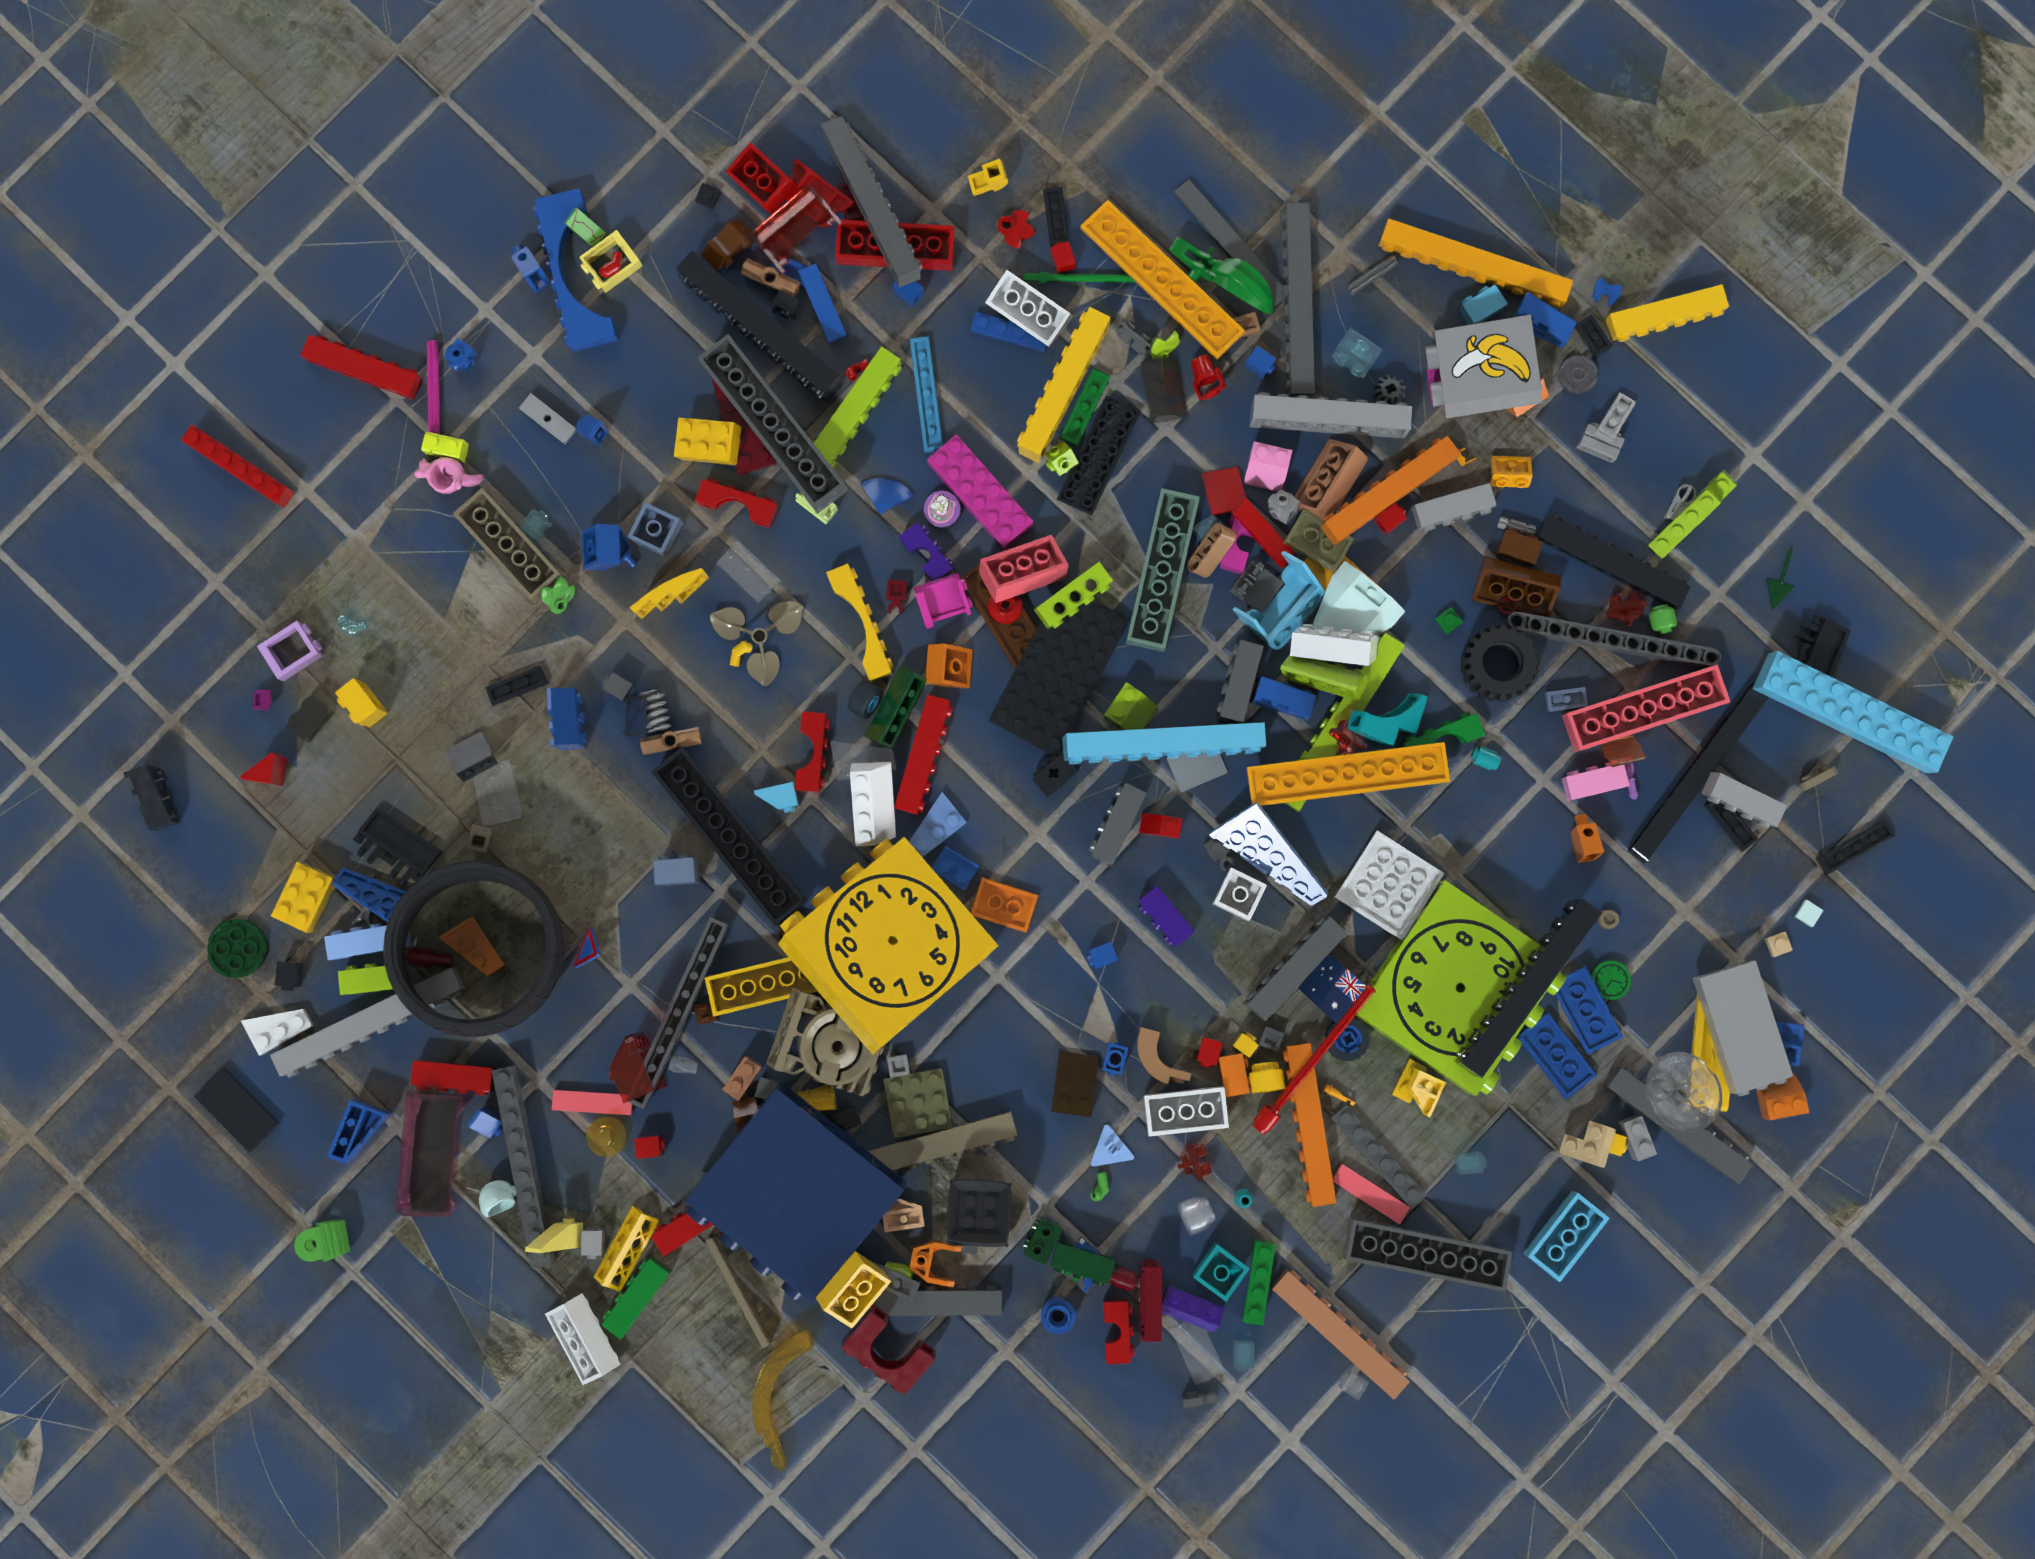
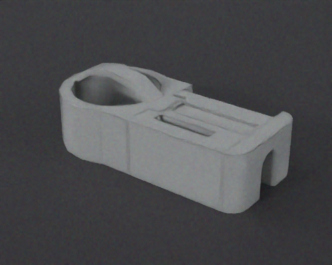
[1664,484,1697,521]

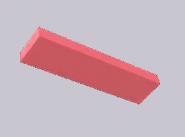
[552,1090,633,1115]
[1332,1163,1410,1225]

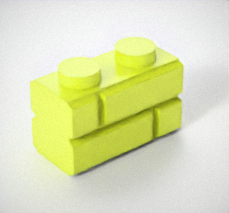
[421,432,469,463]

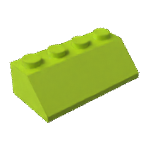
[1280,655,1368,702]

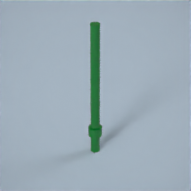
[1024,271,1135,283]

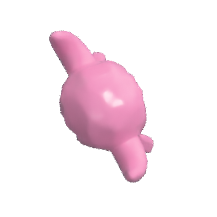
[414,457,484,494]

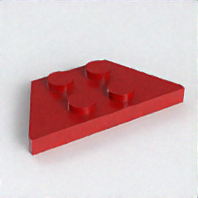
[786,158,855,224]

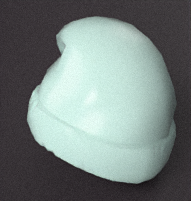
[479,1180,516,1217]

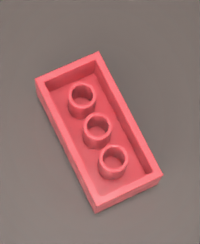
[979,535,1068,603]

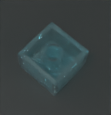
[1332,327,1383,379]

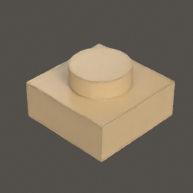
[1765,932,1793,957]

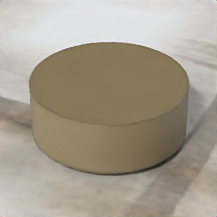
[1598,909,1619,929]

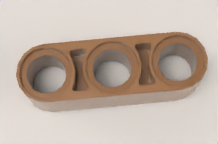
[1187,523,1236,578]

